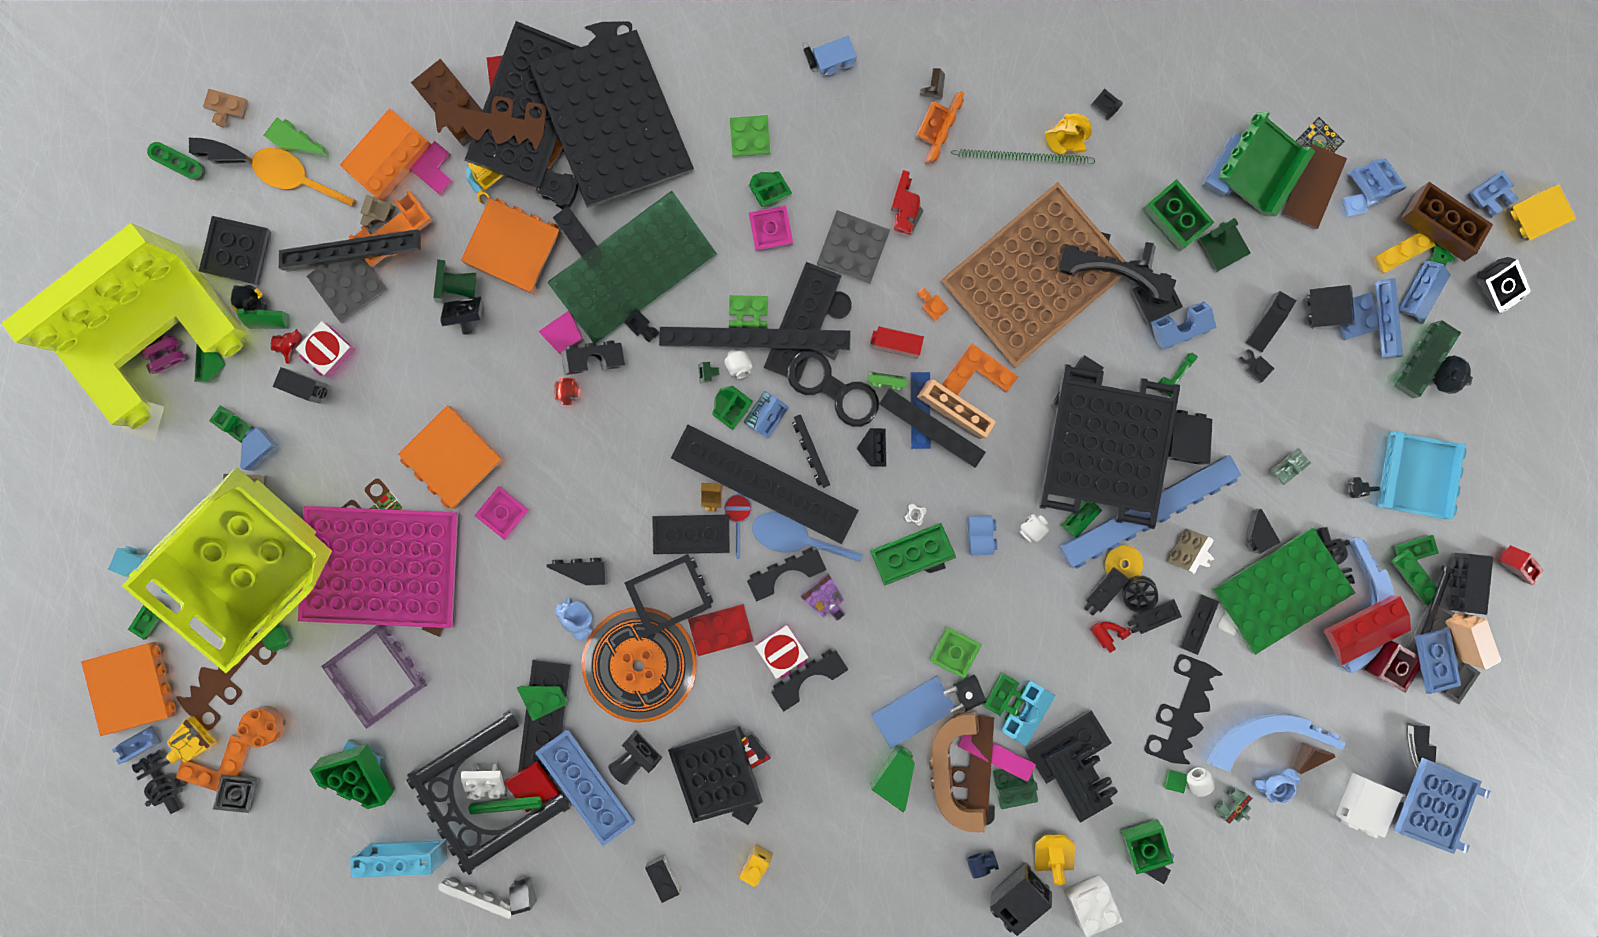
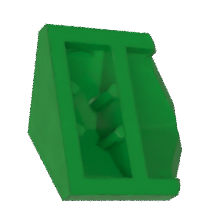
[748,171,792,207]
[712,385,753,430]

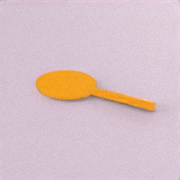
[252,148,356,207]

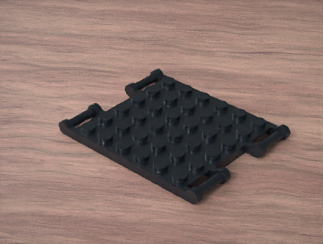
[1039,364,1180,529]

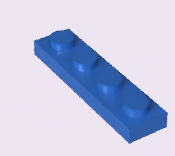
[910,372,931,449]

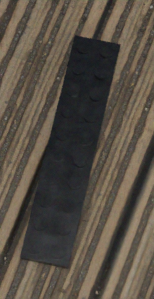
[671,424,859,544]

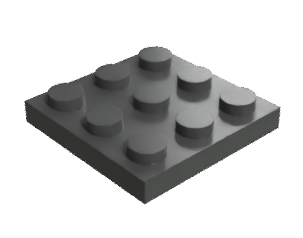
[817,210,890,284]
[307,259,388,323]

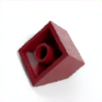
[1365,640,1421,693]

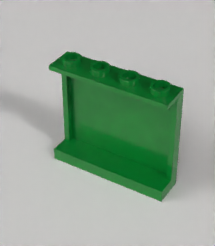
[1218,112,1315,216]

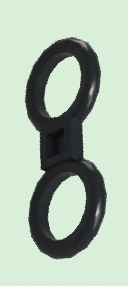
[787,350,879,427]

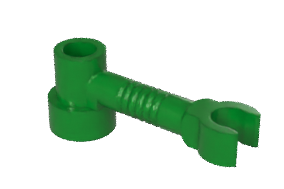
[1158,352,1198,397]

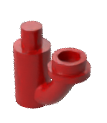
[1090,622,1131,653]

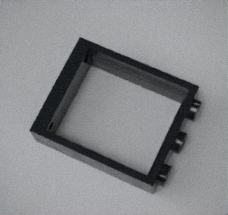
[624,554,713,637]

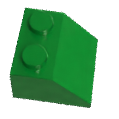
[1121,819,1174,875]

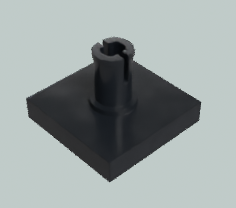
[440,296,483,335]

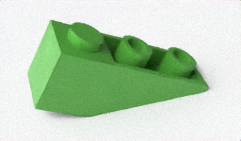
[263,117,328,157]

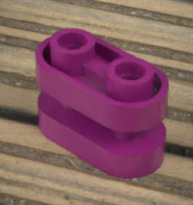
[140,335,186,374]

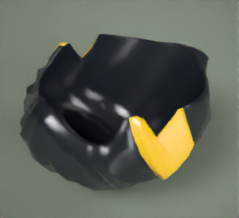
[230,285,266,313]

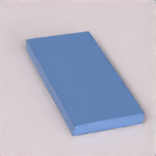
[871,676,955,749]

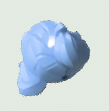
[555,598,592,640]
[1255,769,1301,803]

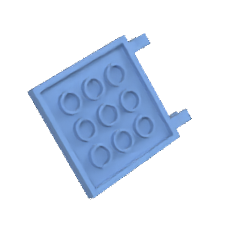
[1394,758,1491,854]

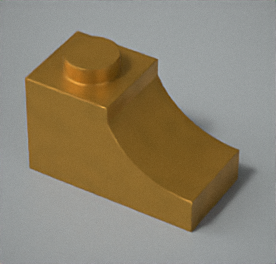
[701,483,723,511]

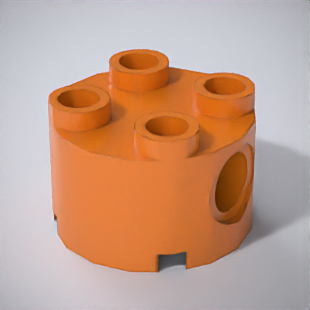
[237,706,284,748]

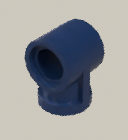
[966,850,999,879]

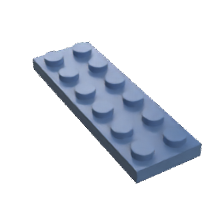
[535,729,635,846]

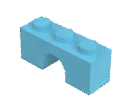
[1001,681,1056,746]

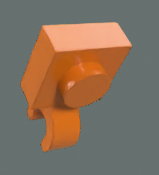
[917,288,949,321]

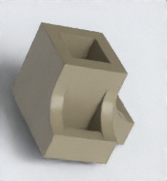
[360,194,396,229]

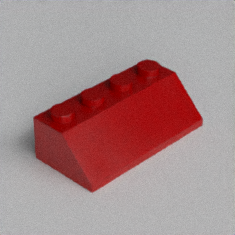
[1323,595,1411,665]

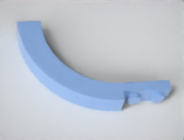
[1343,538,1394,673]
[1207,713,1345,772]

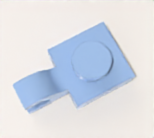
[1342,193,1381,218]

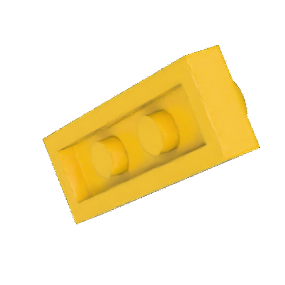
[1374,232,1436,273]

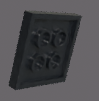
[199,216,270,285]

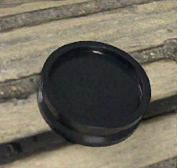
[828,291,852,319]

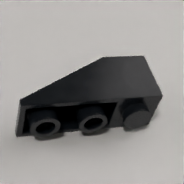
[546,557,608,586]

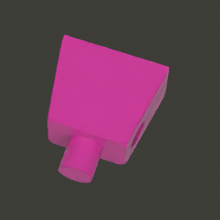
[539,311,584,354]

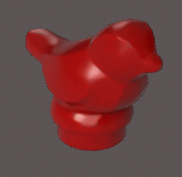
[270,329,303,364]

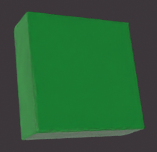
[1164,769,1188,794]

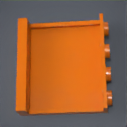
[461,198,562,295]
[398,405,505,509]
[81,642,176,736]

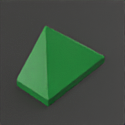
[194,344,226,382]

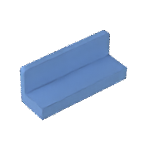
[1399,260,1450,324]

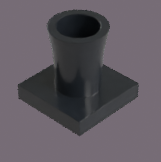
[608,730,663,785]

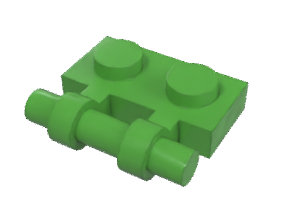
[729,295,768,329]

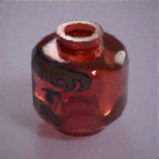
[554,378,579,405]

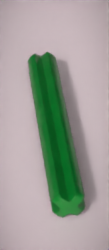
[468,797,542,815]

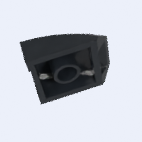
[1476,257,1531,313]

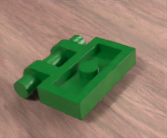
[983,673,1026,720]

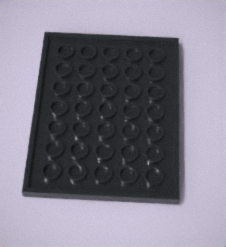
[529,29,694,208]

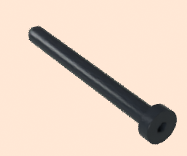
[1420,565,1455,635]

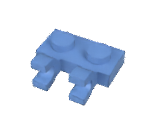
[1469,170,1519,218]

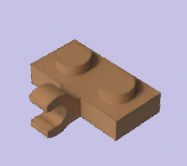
[203,89,247,127]

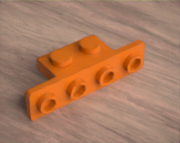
[916,91,964,164]

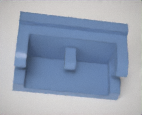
[112,726,161,764]

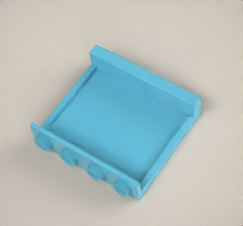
[1378,431,1467,519]

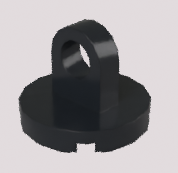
[1433,355,1473,394]

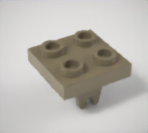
[1167,528,1214,574]

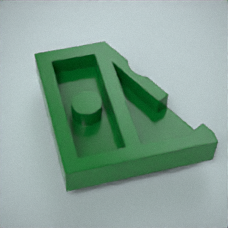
[517,686,569,721]

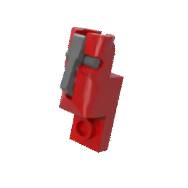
[891,170,923,235]

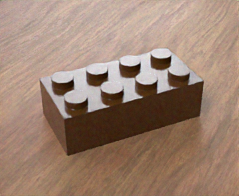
[411,58,482,147]
[1401,182,1493,262]

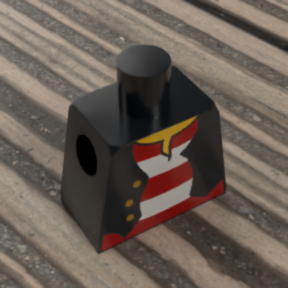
[735,726,771,769]

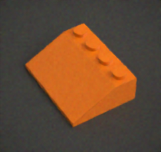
[340,108,431,201]

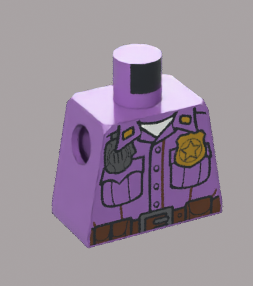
[800,573,845,621]

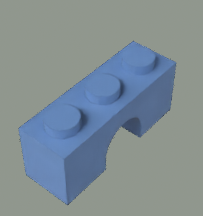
[1151,301,1216,349]

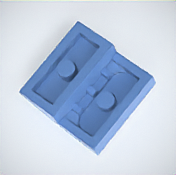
[1350,158,1407,202]

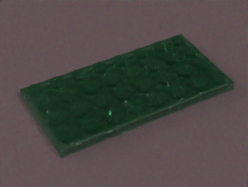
[547,190,717,343]

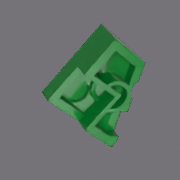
[237,309,288,329]

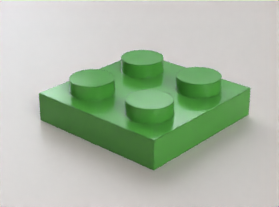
[730,115,770,157]
[867,371,908,390]
[930,627,982,679]

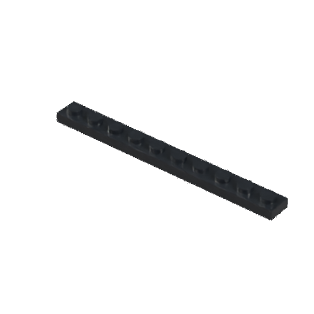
[659,327,851,351]

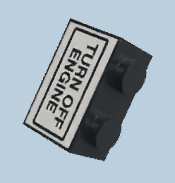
[645,855,681,903]

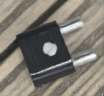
[943,675,986,715]

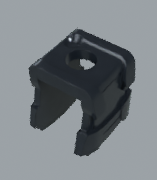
[536,168,579,210]

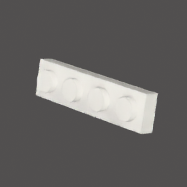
[438,878,512,919]

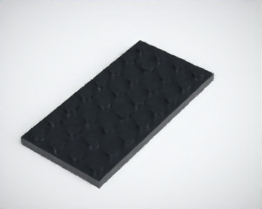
[464,21,580,189]

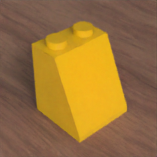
[1510,184,1576,241]

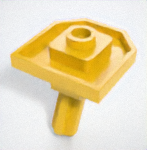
[1035,834,1075,886]

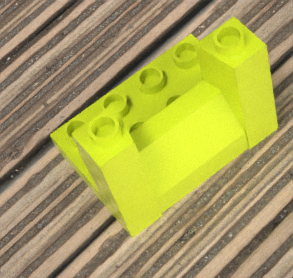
[1,223,248,429]

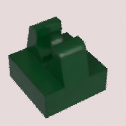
[698,362,720,383]

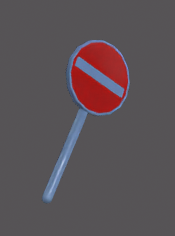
[724,494,752,559]

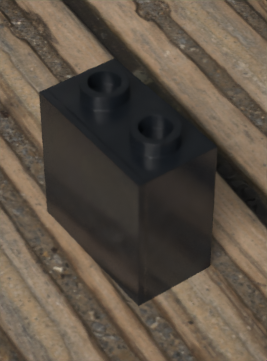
[1307,285,1355,329]
[272,367,328,404]

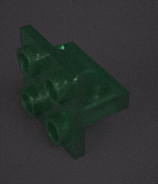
[993,769,1038,809]

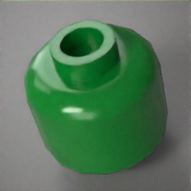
[262,624,290,652]

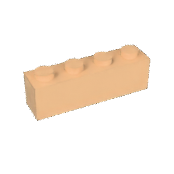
[917,380,996,439]

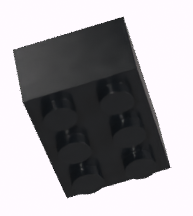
[1447,553,1493,615]

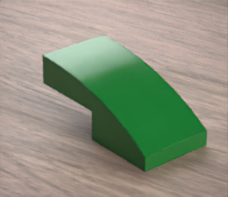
[209,405,254,443]

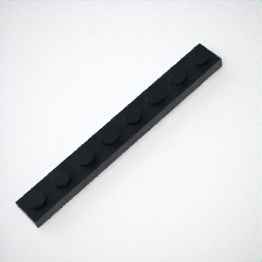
[278,229,421,270]

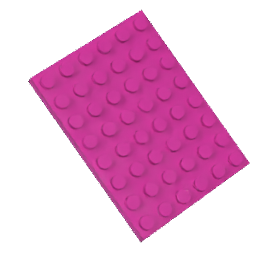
[298,506,458,628]

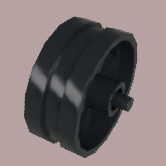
[1123,576,1158,613]

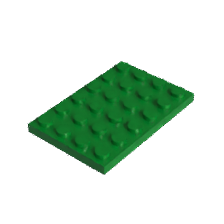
[1212,527,1356,655]

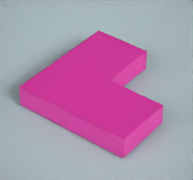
[410,141,452,195]

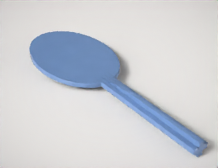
[753,512,862,562]

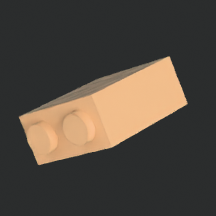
[1446,612,1501,670]

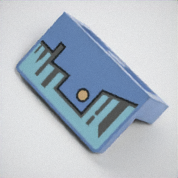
[744,391,789,438]

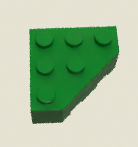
[310,744,394,809]

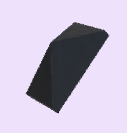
[856,428,886,467]

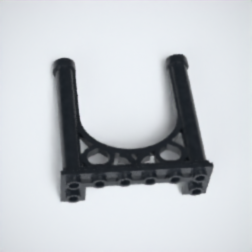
[406,710,570,875]

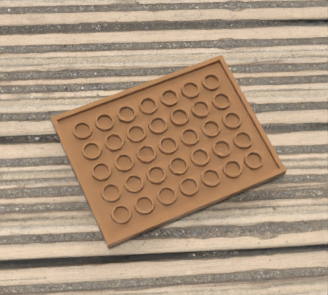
[941,182,1126,368]

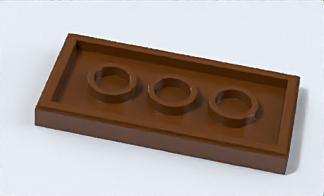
[1281,144,1347,229]

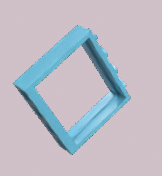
[350,840,447,878]

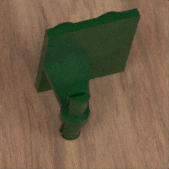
[1199,218,1251,272]

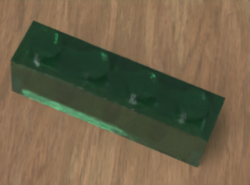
[1394,320,1462,398]

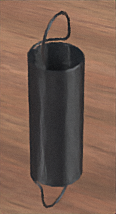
[803,43,818,72]

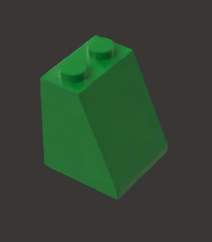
[870,746,915,813]

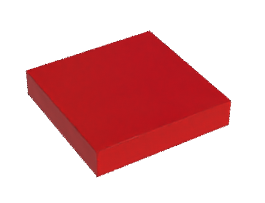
[504,762,559,813]

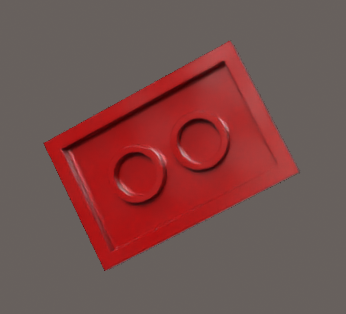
[688,604,754,656]

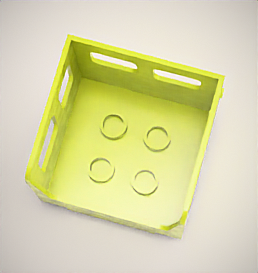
[122,467,332,673]

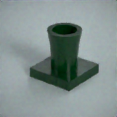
[433,259,477,303]

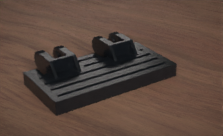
[1043,738,1118,823]

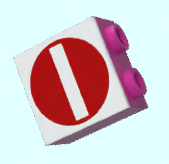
[296,321,356,377]
[755,624,809,679]

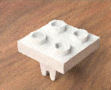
[461,764,506,800]

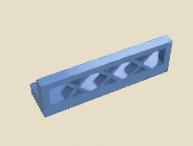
[1375,278,1403,358]

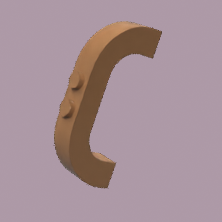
[929,712,987,833]

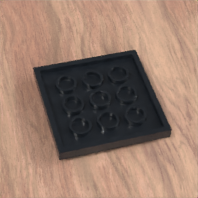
[668,728,763,823]

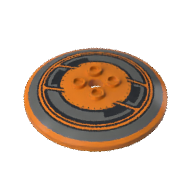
[582,607,697,723]

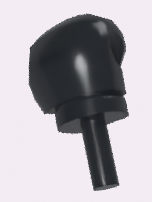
[1347,477,1380,498]

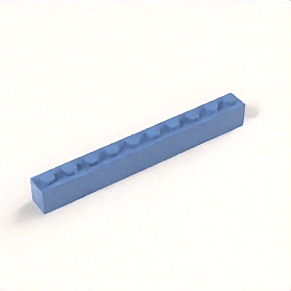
[1059,455,1241,569]

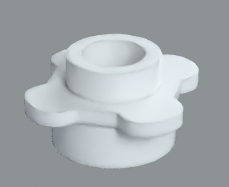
[905,504,927,525]

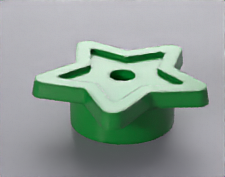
[1430,246,1455,267]

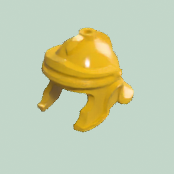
[1045,113,1092,155]

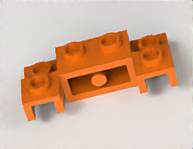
[349,190,433,267]

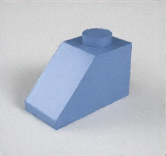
[240,427,278,471]

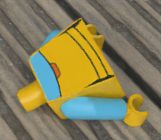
[466,162,503,204]

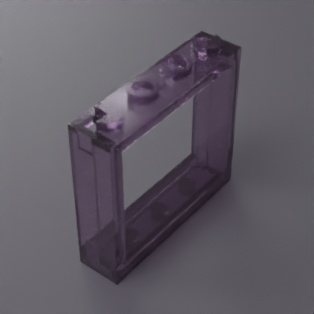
[321,625,427,729]

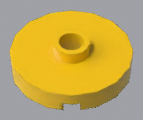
[1104,545,1143,579]

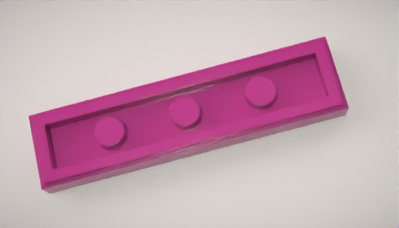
[958,735,1036,782]

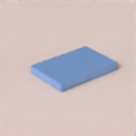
[1415,628,1461,694]

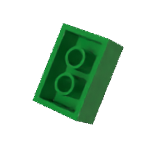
[1143,179,1215,251]

